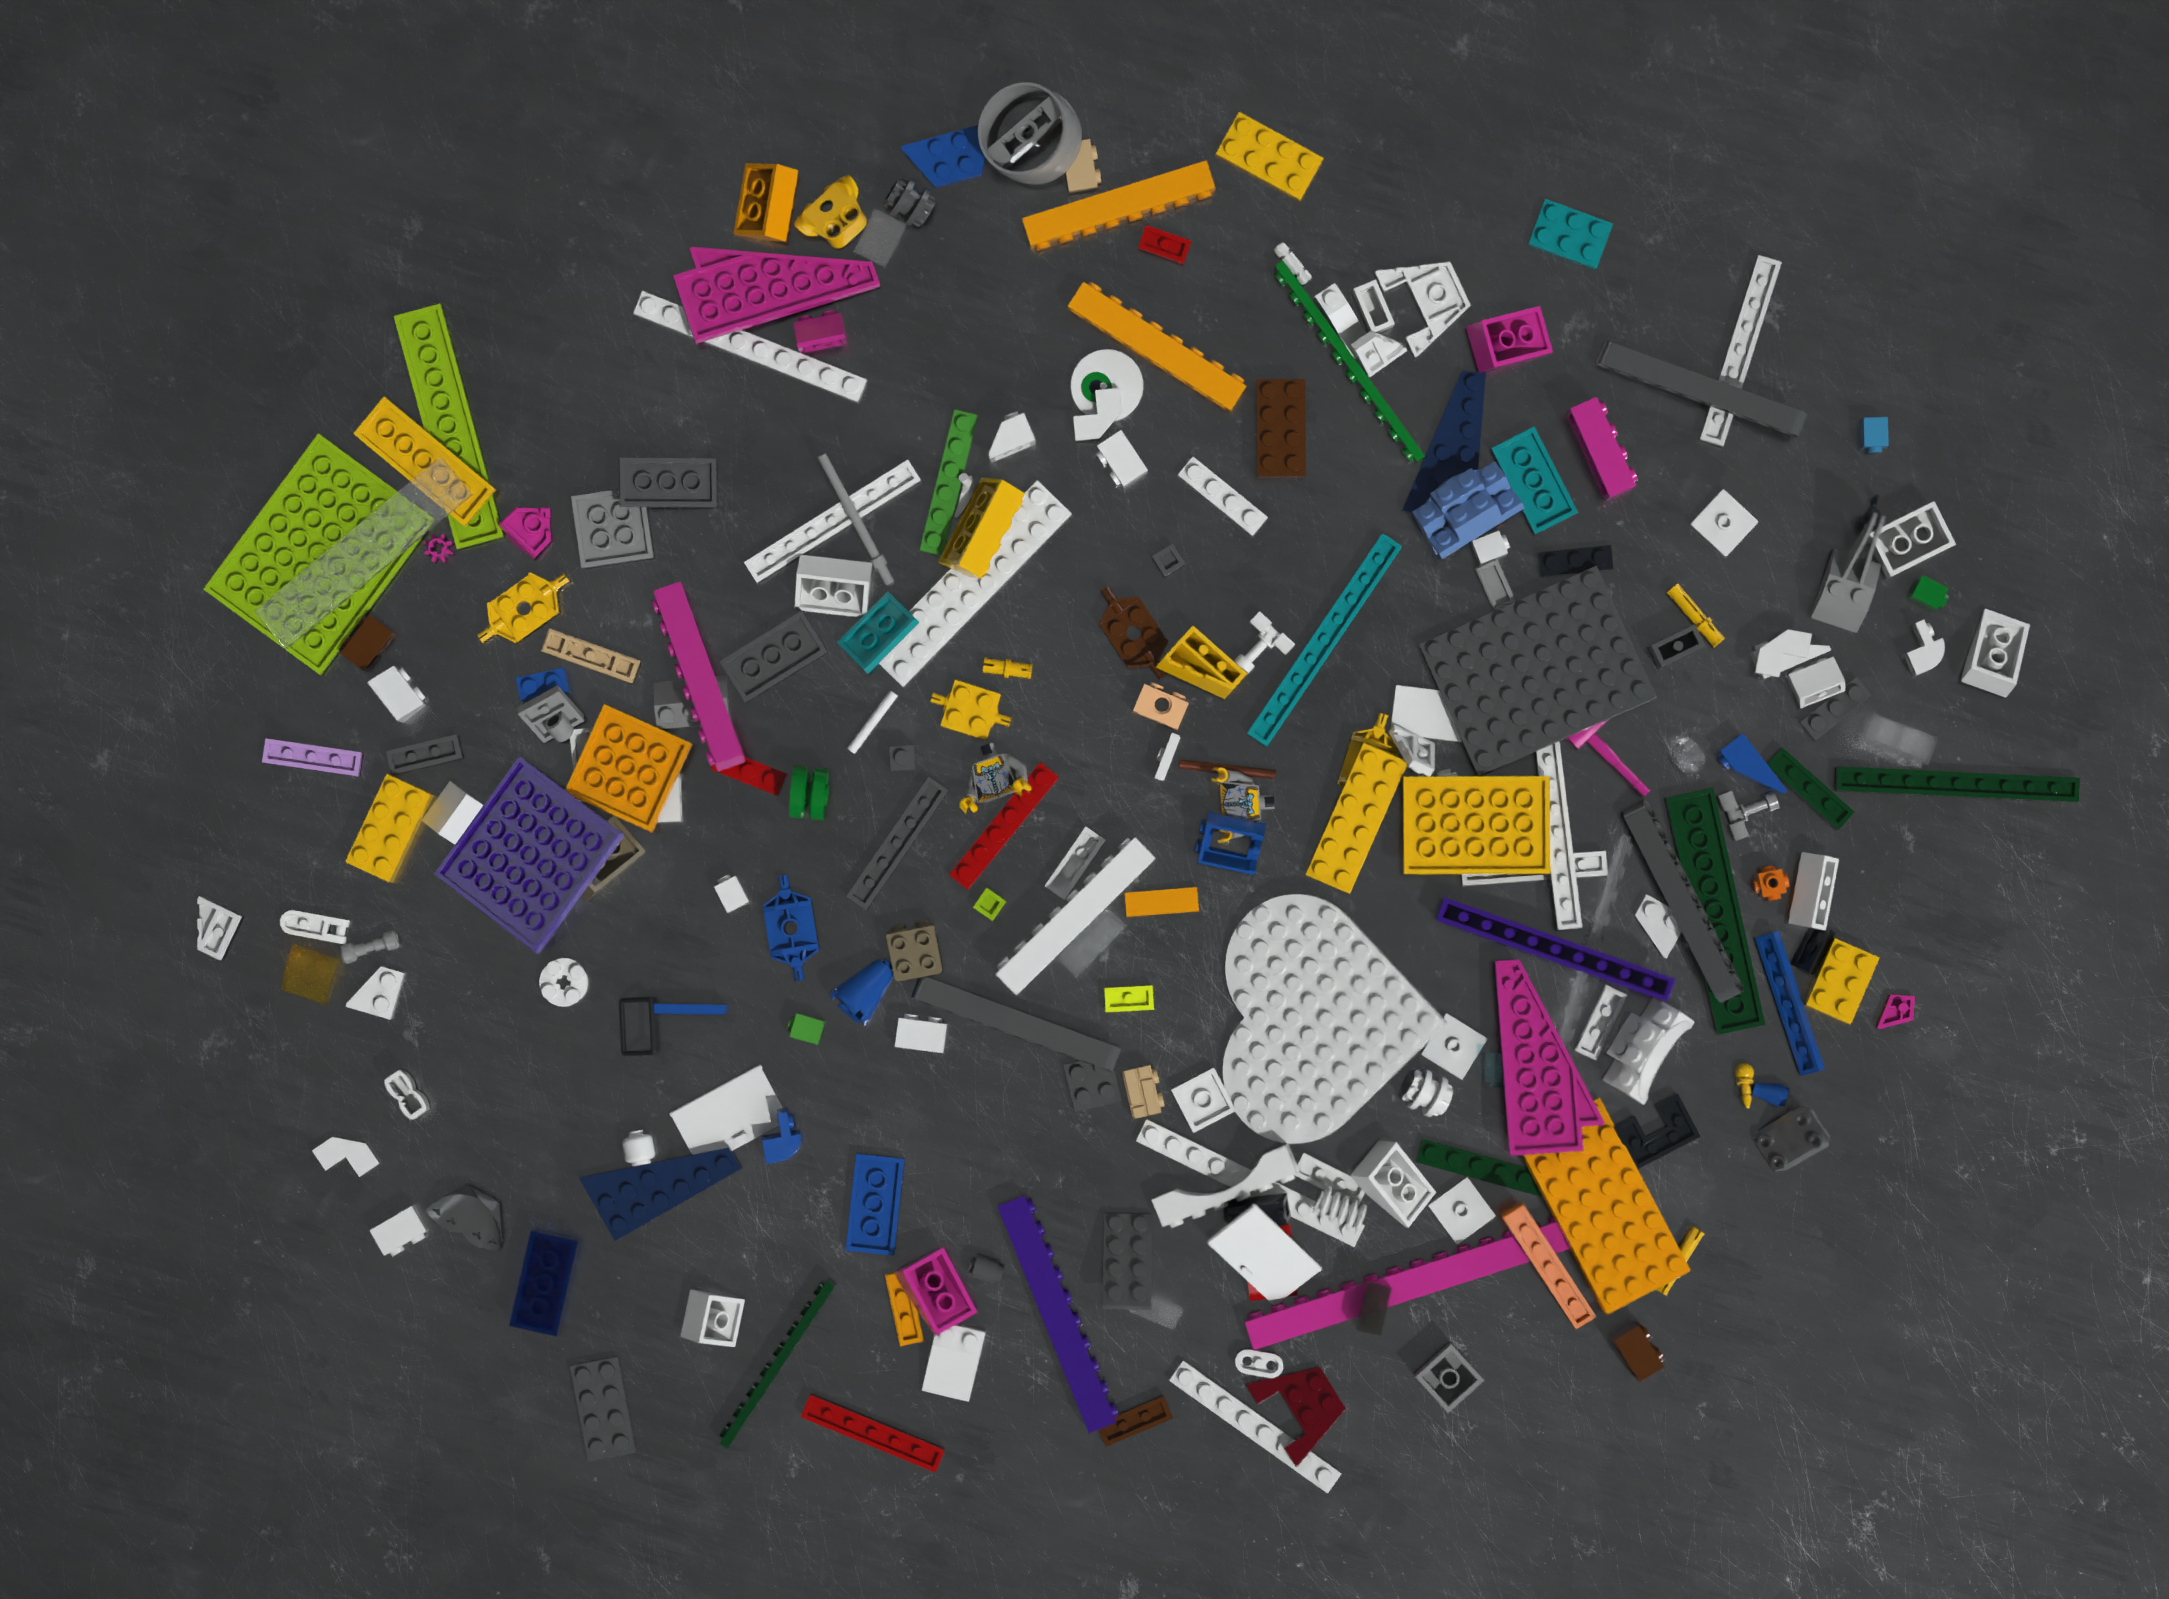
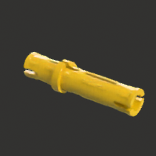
[1667,583,1725,648]
[1656,1226,1705,1296]

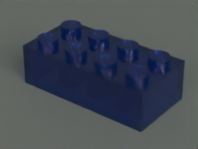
[509,1229,581,1337]

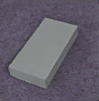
[1474,559,1516,611]

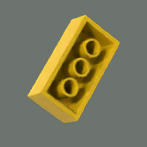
[345,774,434,883]

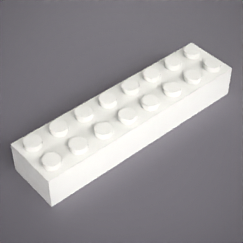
[996,838,1155,995]

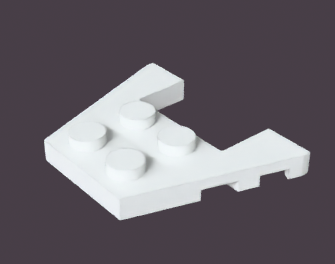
[1375,262,1471,358]

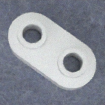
[1235,1349,1283,1378]

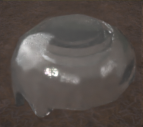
[1672,736,1707,775]

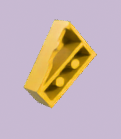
[1156,626,1247,699]

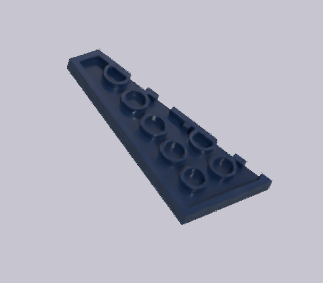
[1402,371,1486,513]
[579,1147,742,1241]

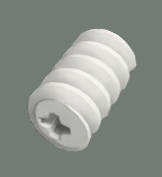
[1312,1186,1367,1234]

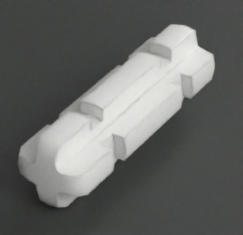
[1274,242,1312,285]

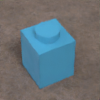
[1860,417,1889,453]

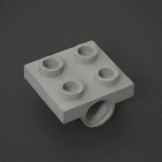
[517,685,585,743]

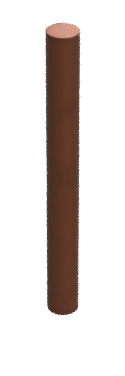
[1179,759,1276,779]

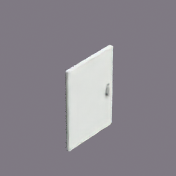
[669,1065,783,1155]
[1207,1204,1322,1306]

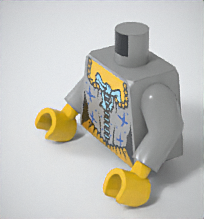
[959,743,1032,814]
[1211,767,1275,843]

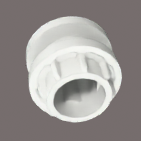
[1401,1068,1453,1117]

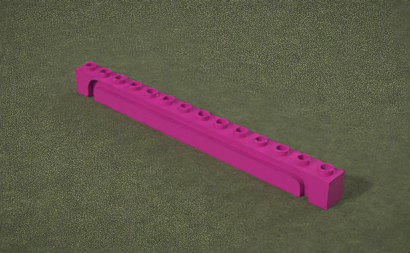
[1244,1217,1570,1350]

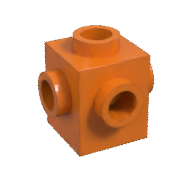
[1753,865,1789,901]

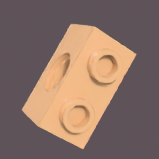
[1133,682,1189,730]

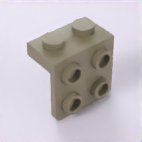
[886,920,942,981]

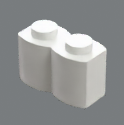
[384,1070,430,1120]

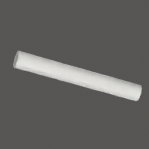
[847,690,897,754]

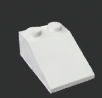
[1961,609,2030,698]
[1351,1140,1436,1228]
[922,1324,986,1402]

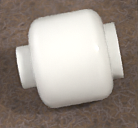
[622,1130,655,1166]

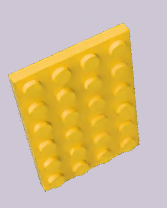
[1403,776,1550,874]

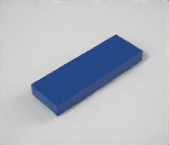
[654,1004,727,1015]

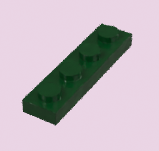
[1767,747,1855,830]

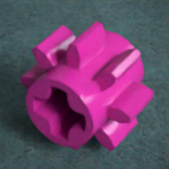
[424,534,453,563]

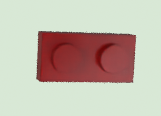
[1138,225,1191,264]

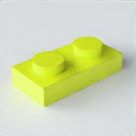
[1104,985,1154,1012]

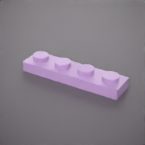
[262,738,363,777]

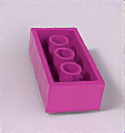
[1565,397,1638,501]

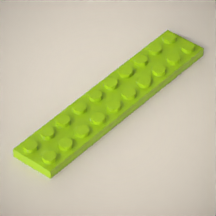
[394,304,504,550]

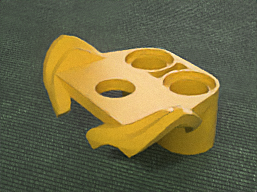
[794,175,867,248]

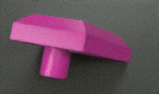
[1877,995,1915,1029]

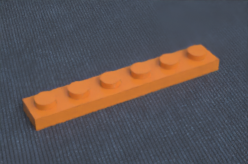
[1501,1202,1596,1329]

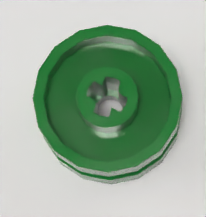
[789,765,829,821]

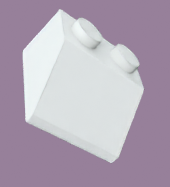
[989,411,1036,463]
[367,666,426,723]
[680,1289,745,1347]

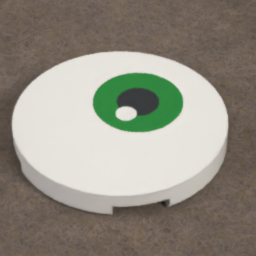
[1071,349,1143,422]

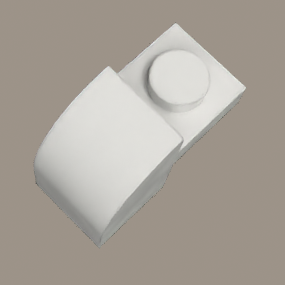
[1903,620,1945,676]

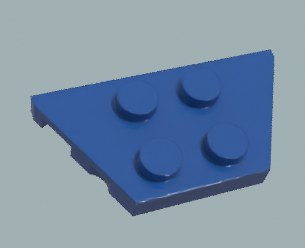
[901,125,985,188]

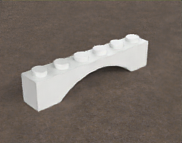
[1152,1144,1299,1228]

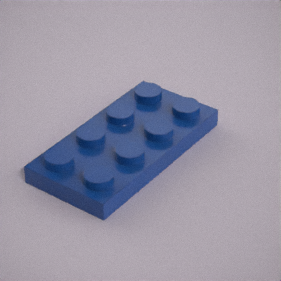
[845,1153,905,1256]

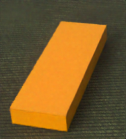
[1125,887,1199,917]
[885,1272,924,1346]

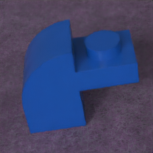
[761,1108,801,1164]

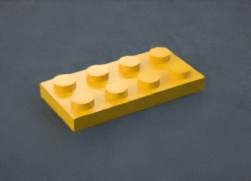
[1216,112,1323,201]

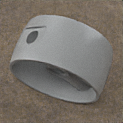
[978,82,1082,185]

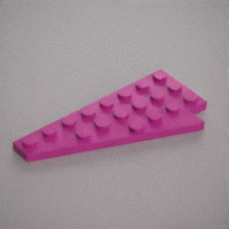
[1495,959,1604,1156]

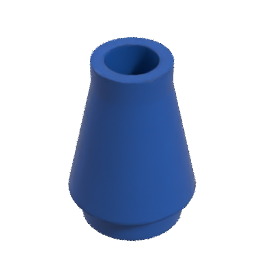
[1752,1082,1790,1107]

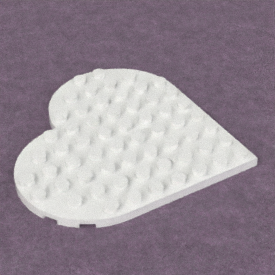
[1223,894,1447,1144]

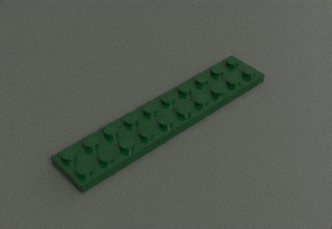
[1665,788,1765,1035]

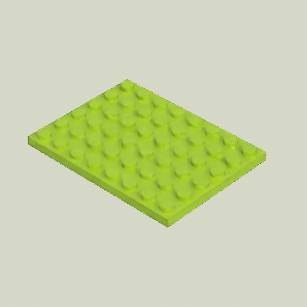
[203,433,436,675]

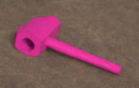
[1566,720,1651,797]

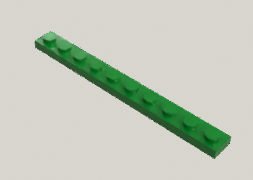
[1274,260,1425,463]

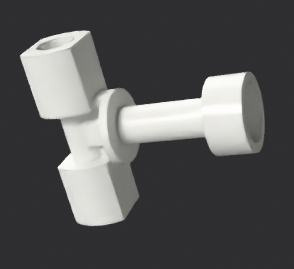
[1234,611,1295,673]

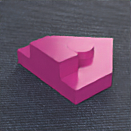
[498,507,551,559]

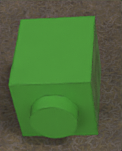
[787,1013,825,1045]

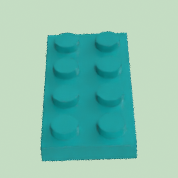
[1491,427,1578,535]

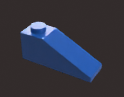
[1717,733,1788,794]

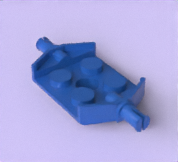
[763,875,819,981]

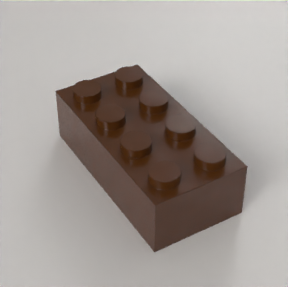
[1256,379,1306,479]

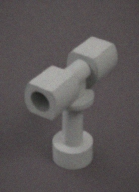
[1717,790,1780,841]

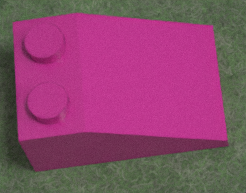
[1466,306,1553,373]
[895,1248,977,1336]

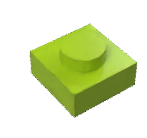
[973,888,1006,921]

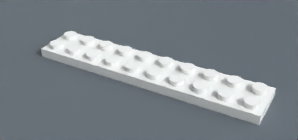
[879,480,1072,687]

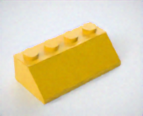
[938,477,1025,579]

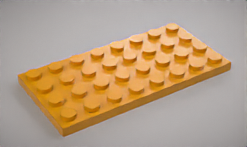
[1521,1098,1691,1315]

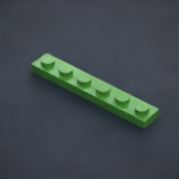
[920,409,978,556]

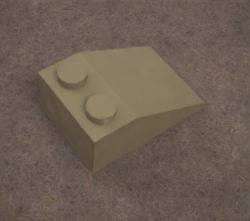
[581,815,646,902]

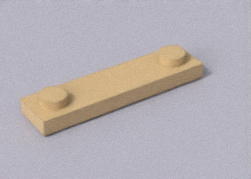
[541,628,641,684]

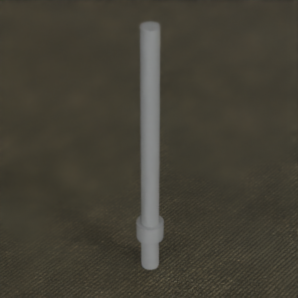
[817,453,894,585]

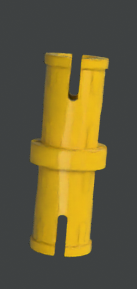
[983,657,1033,679]

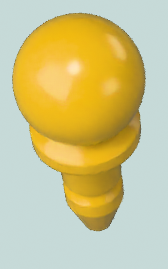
[1735,1063,1754,1108]

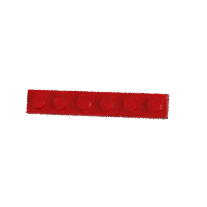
[949,762,1059,890]
[801,1394,945,1473]

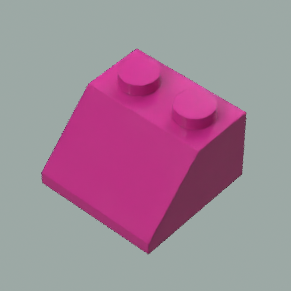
[793,310,848,353]

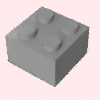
[1413,1342,1484,1413]

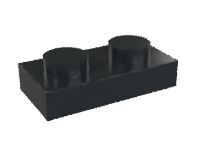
[1791,927,1836,976]

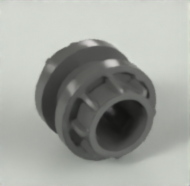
[884,177,936,227]

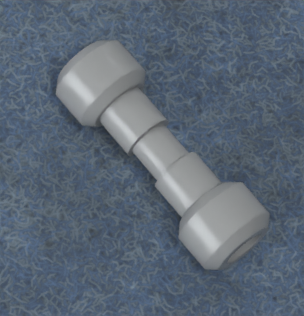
[340,930,400,964]

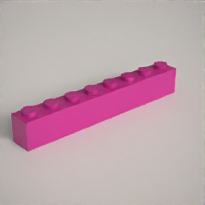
[651,581,745,771]

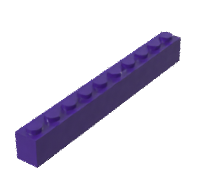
[1437,897,1677,1003]
[997,1195,1119,1433]

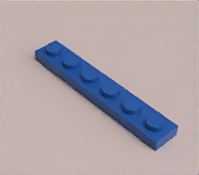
[1755,930,1825,1076]

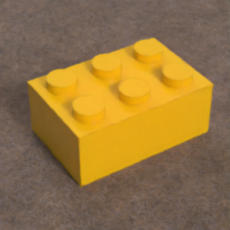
[1803,938,1880,1024]

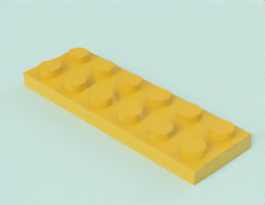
[353,396,496,527]
[1305,742,1407,894]

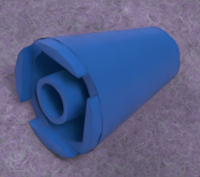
[829,959,894,1026]

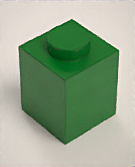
[1908,575,1949,611]

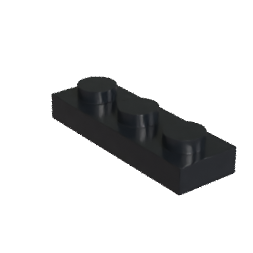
[1538,545,1614,577]

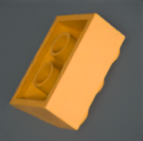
[733,163,798,242]

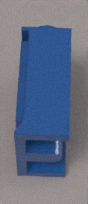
[1195,810,1266,875]

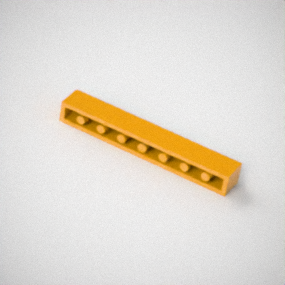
[1022,160,1215,251]
[1068,282,1246,412]

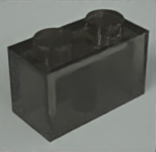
[1356,1280,1392,1336]

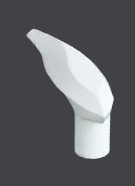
[953,473,974,519]

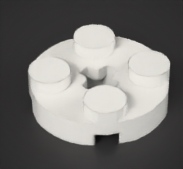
[539,958,589,1007]

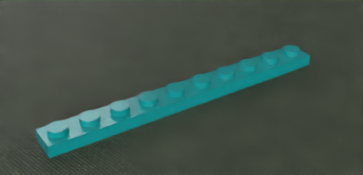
[1247,533,1403,747]

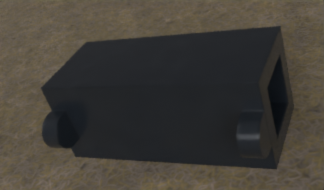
[1224,1193,1291,1226]

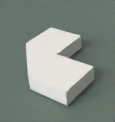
[1073,388,1121,441]
[1754,629,1812,677]
[312,1137,380,1177]

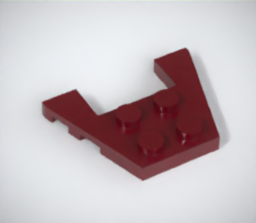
[1246,1367,1346,1467]

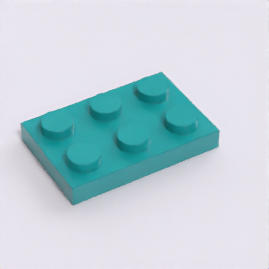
[1528,199,1613,270]
[836,591,920,674]

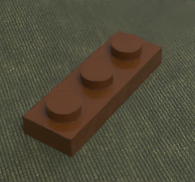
[1099,1395,1173,1447]

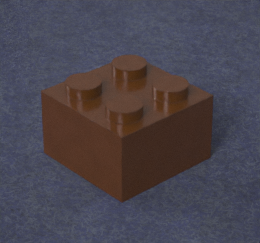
[1609,1322,1665,1382]

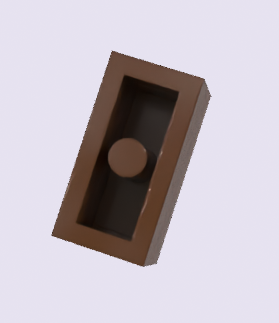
[340,615,396,672]

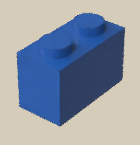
[516,668,571,703]

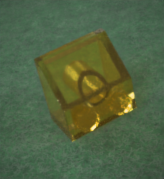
[281,944,343,1005]

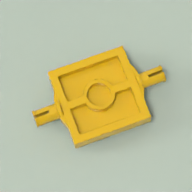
[930,679,1012,740]

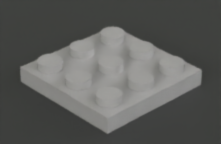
[571,489,654,569]

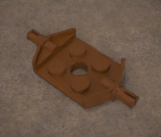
[1099,585,1169,680]

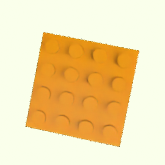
[565,704,692,833]

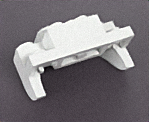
[1603,998,1695,1105]

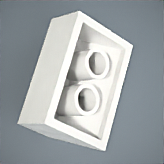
[794,555,872,617]

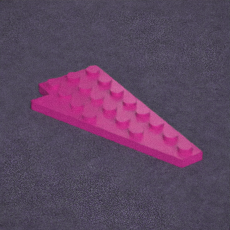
[673,247,880,344]

